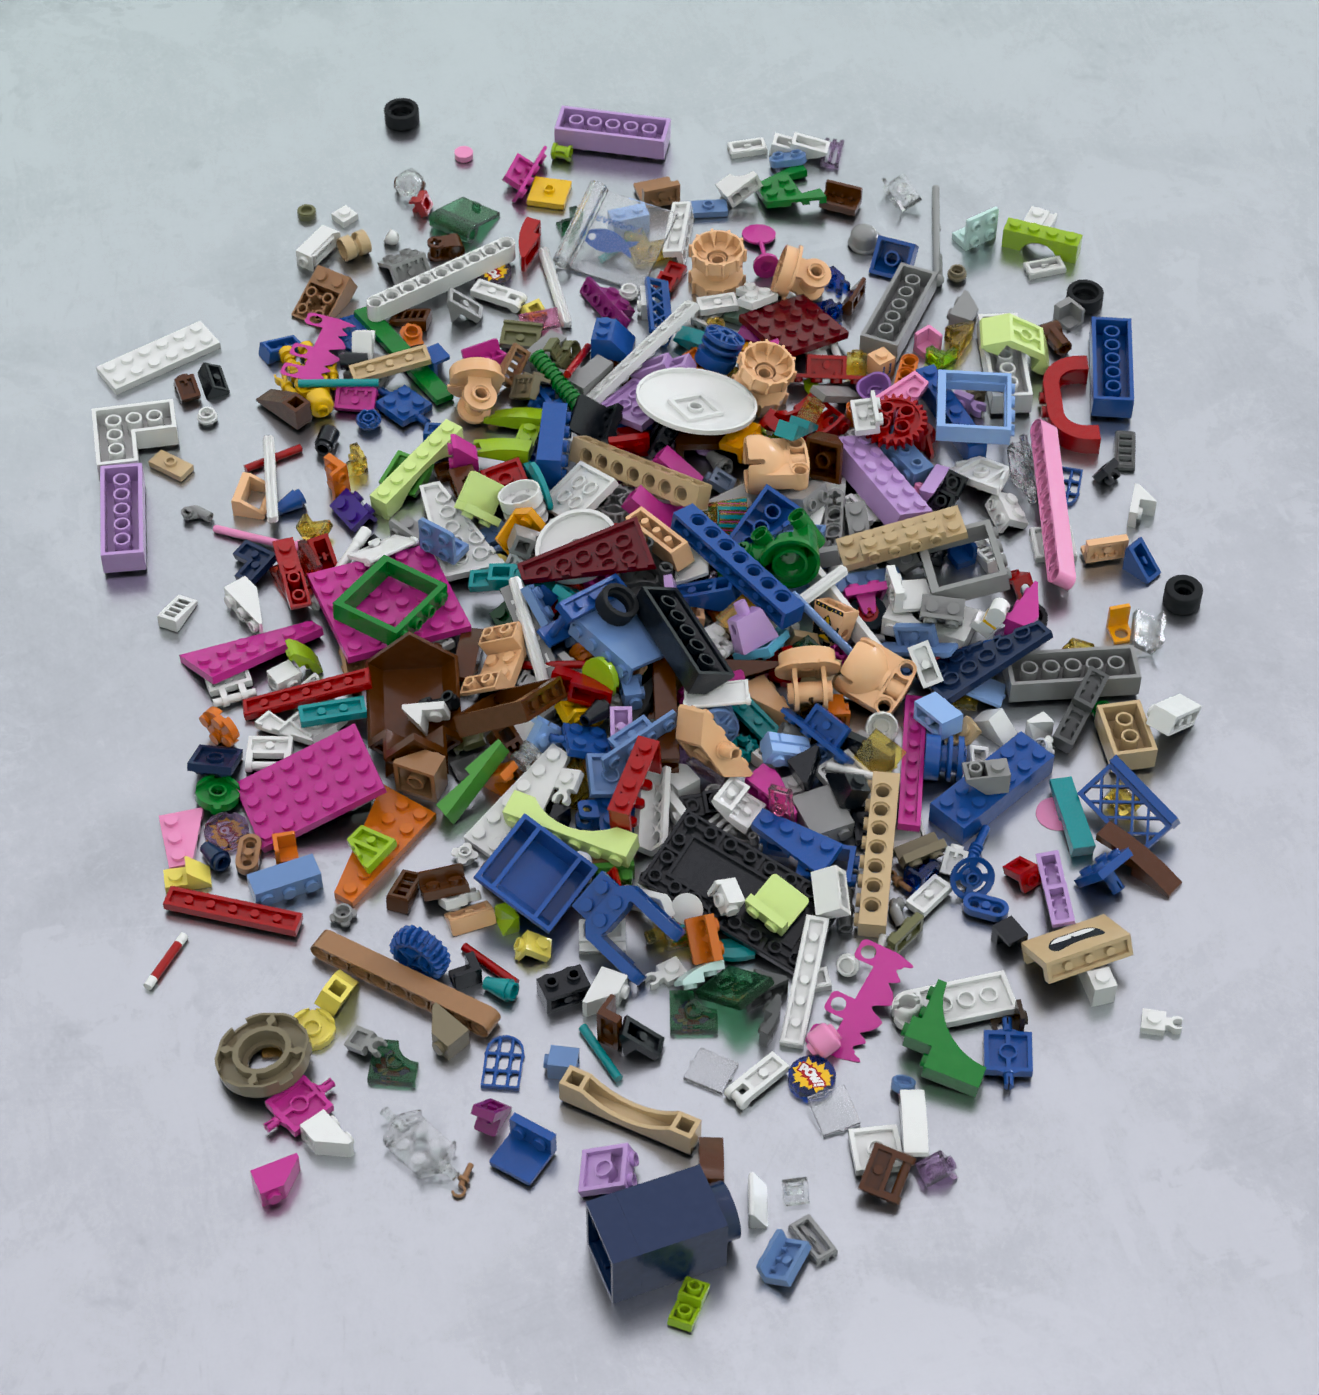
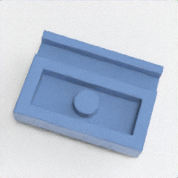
[520,584,555,627]

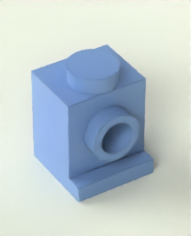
[619,674,645,710]

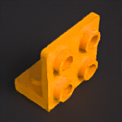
[495,507,546,555]

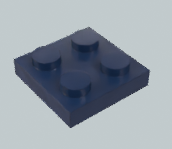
[187,744,243,777]

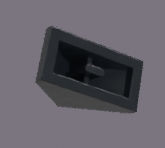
[787,745,822,792]

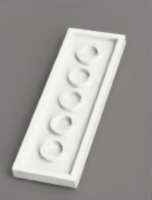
[96,321,221,395]

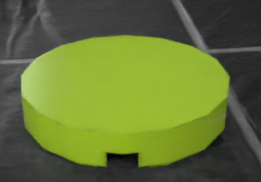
[582,656,619,697]

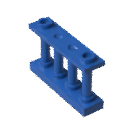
[536,573,627,648]

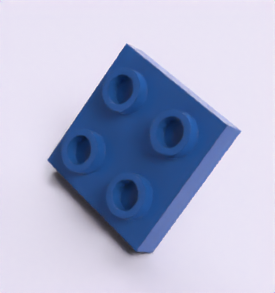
[1074,848,1133,895]

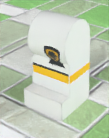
[969,598,1010,638]

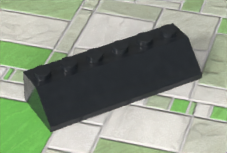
[636,586,735,694]

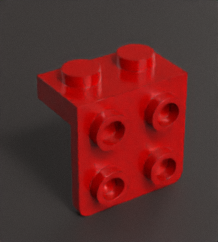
[608,427,650,456]

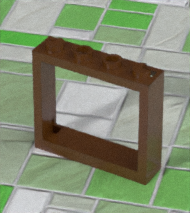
[453,676,568,738]

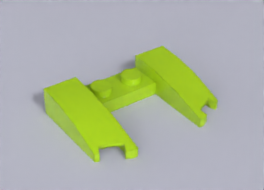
[473,407,542,464]

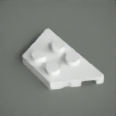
[943,456,1011,496]

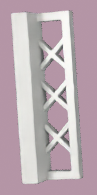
[662,201,694,265]
[634,766,671,857]

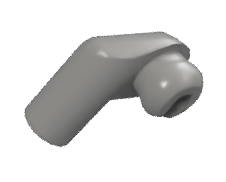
[889,897,905,928]

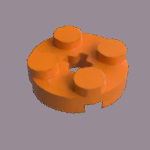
[199,706,240,748]

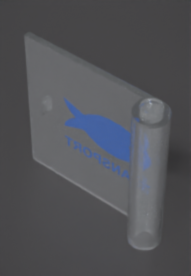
[553,180,678,292]

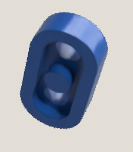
[963,892,1009,922]

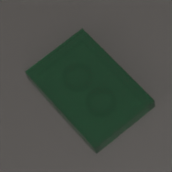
[695,965,774,1011]

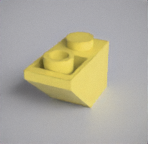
[314,969,359,1017]

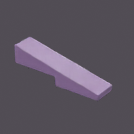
[1036,850,1075,928]

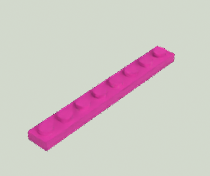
[897,694,926,832]

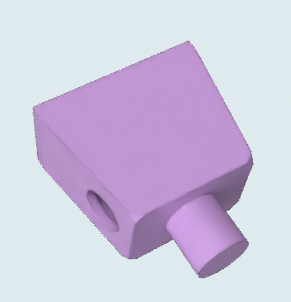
[727,599,779,655]

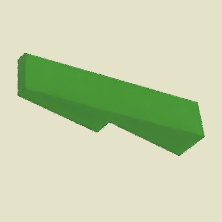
[436,739,510,824]

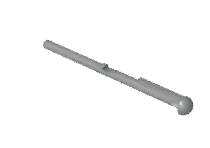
[932,185,944,287]

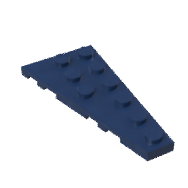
[910,620,1053,704]

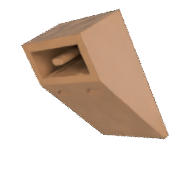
[291,265,358,328]

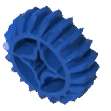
[389,925,451,980]

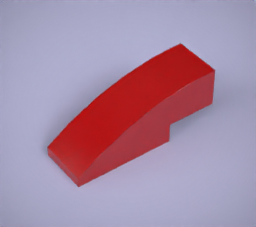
[519,217,541,272]
[551,665,613,707]

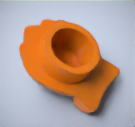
[400,323,424,347]

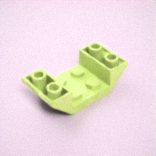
[979,313,1050,376]

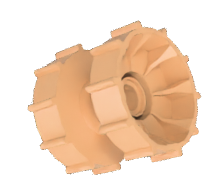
[688,229,747,297]
[731,339,797,418]

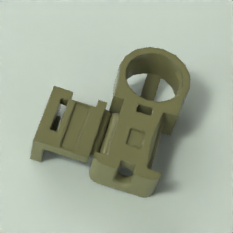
[543,338,581,370]

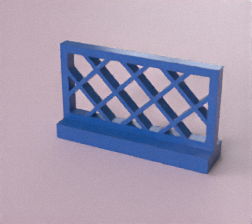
[1077,755,1180,849]

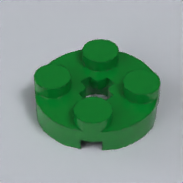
[195,775,240,815]

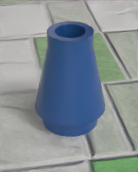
[278,489,306,515]

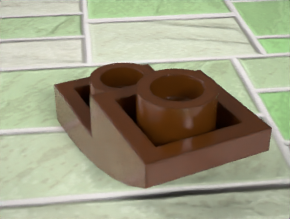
[698,1137,724,1184]

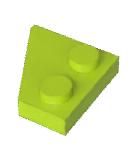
[347,825,397,874]

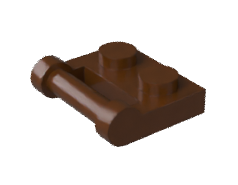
[857,1142,917,1206]

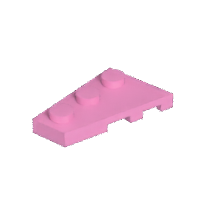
[876,371,929,423]
[159,807,204,869]

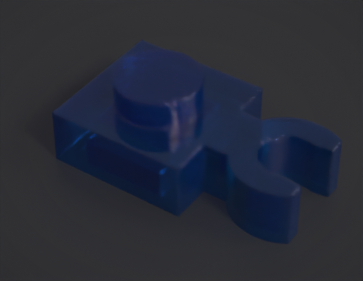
[826,266,850,295]

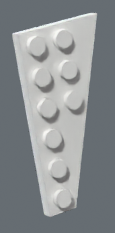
[419,481,505,582]

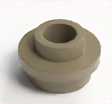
[947,264,967,282]

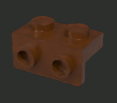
[819,179,863,216]

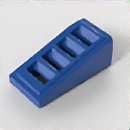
[259,335,301,364]

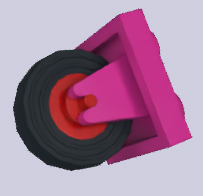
[842,580,888,632]

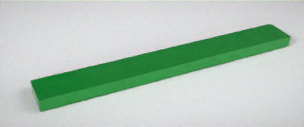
[354,306,454,406]

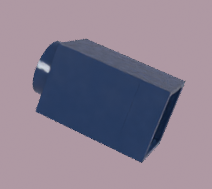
[586,1164,741,1304]

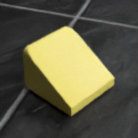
[520,298,548,322]

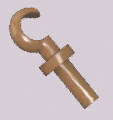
[891,870,912,892]
[451,1163,474,1198]

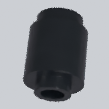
[315,425,340,455]

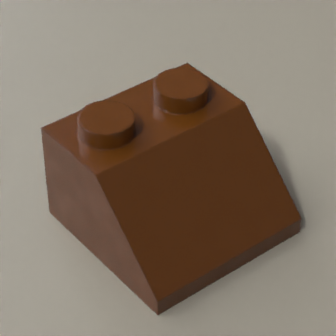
[806,431,843,485]

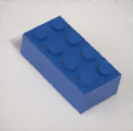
[536,402,572,489]

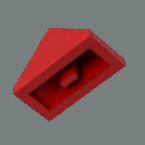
[307,533,338,571]

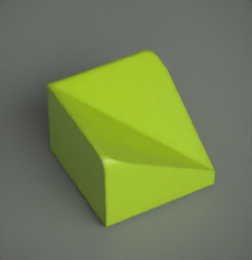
[495,902,520,936]

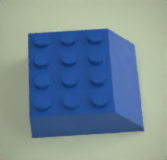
[473,813,598,934]

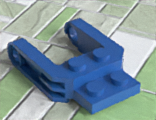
[572,871,685,986]

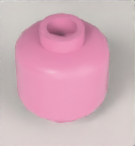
[806,1023,842,1059]

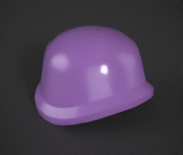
[856,371,891,399]

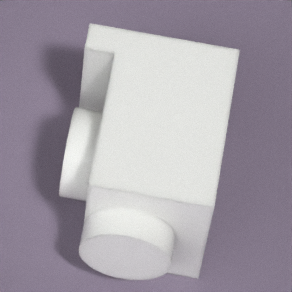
[707,877,745,917]

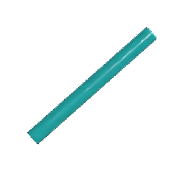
[298,379,379,388]

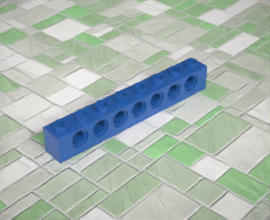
[671,503,805,630]

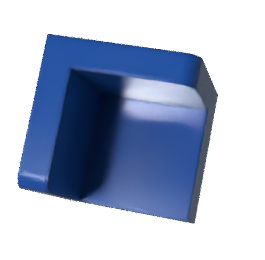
[427,343,450,376]
[947,542,978,570]

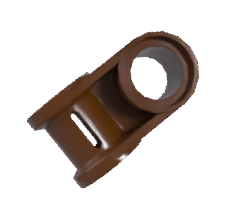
[427,233,465,262]

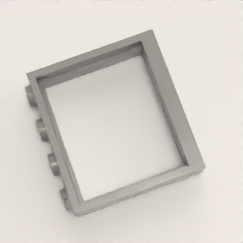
[919,519,1012,601]

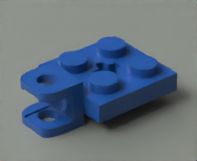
[575,798,635,833]

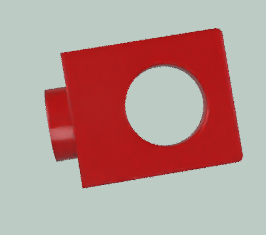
[1009,569,1033,600]

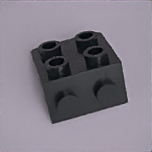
[568,394,624,444]

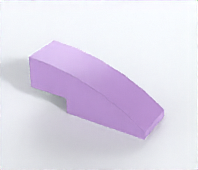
[630,352,697,380]

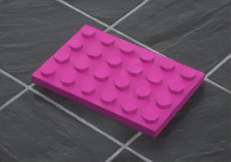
[237,723,387,853]

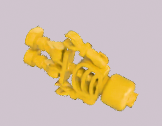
[274,341,339,418]

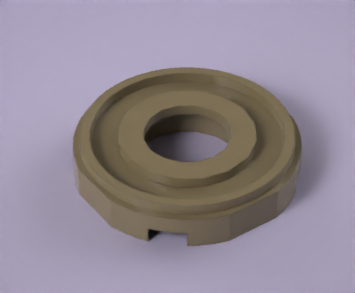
[215,1013,312,1098]

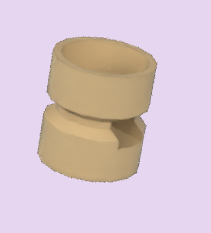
[336,229,372,262]

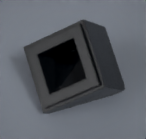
[549,803,571,827]

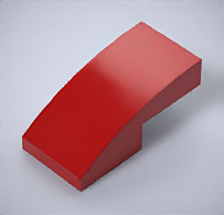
[653,260,687,293]

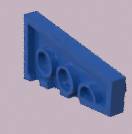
[751,808,843,871]

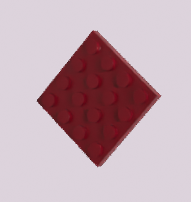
[739,294,849,357]

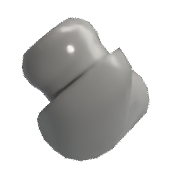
[181,505,214,522]

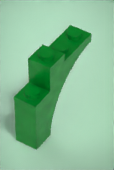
[900,979,986,1097]

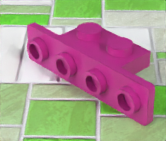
[502,146,547,203]

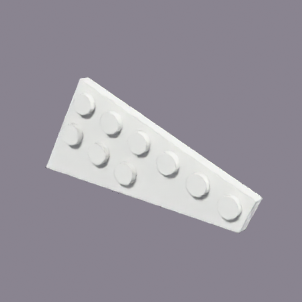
[463,743,571,858]

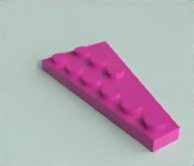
[179,621,324,685]

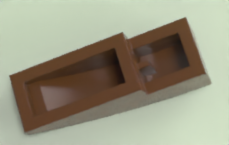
[456,628,484,681]

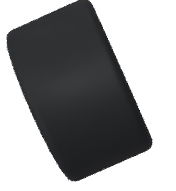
[1163,575,1203,615]

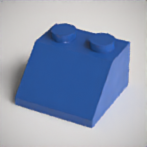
[868,235,919,279]
[591,317,636,361]

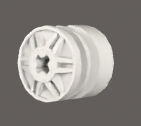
[497,479,549,523]

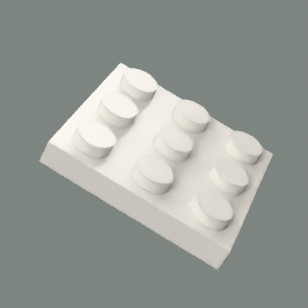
[546,461,619,516]

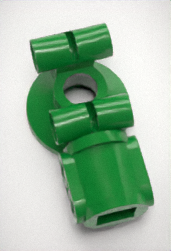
[716,508,825,588]

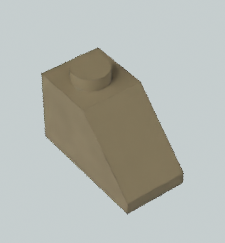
[431,1003,470,1060]

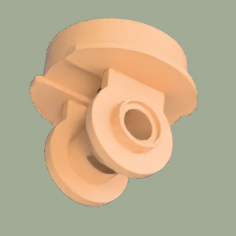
[770,245,831,301]
[447,357,505,424]
[775,645,841,712]

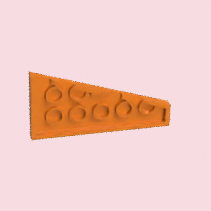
[334,785,437,908]

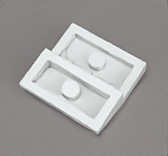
[711,777,767,834]

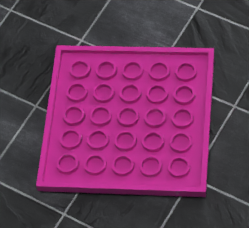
[307,546,472,664]

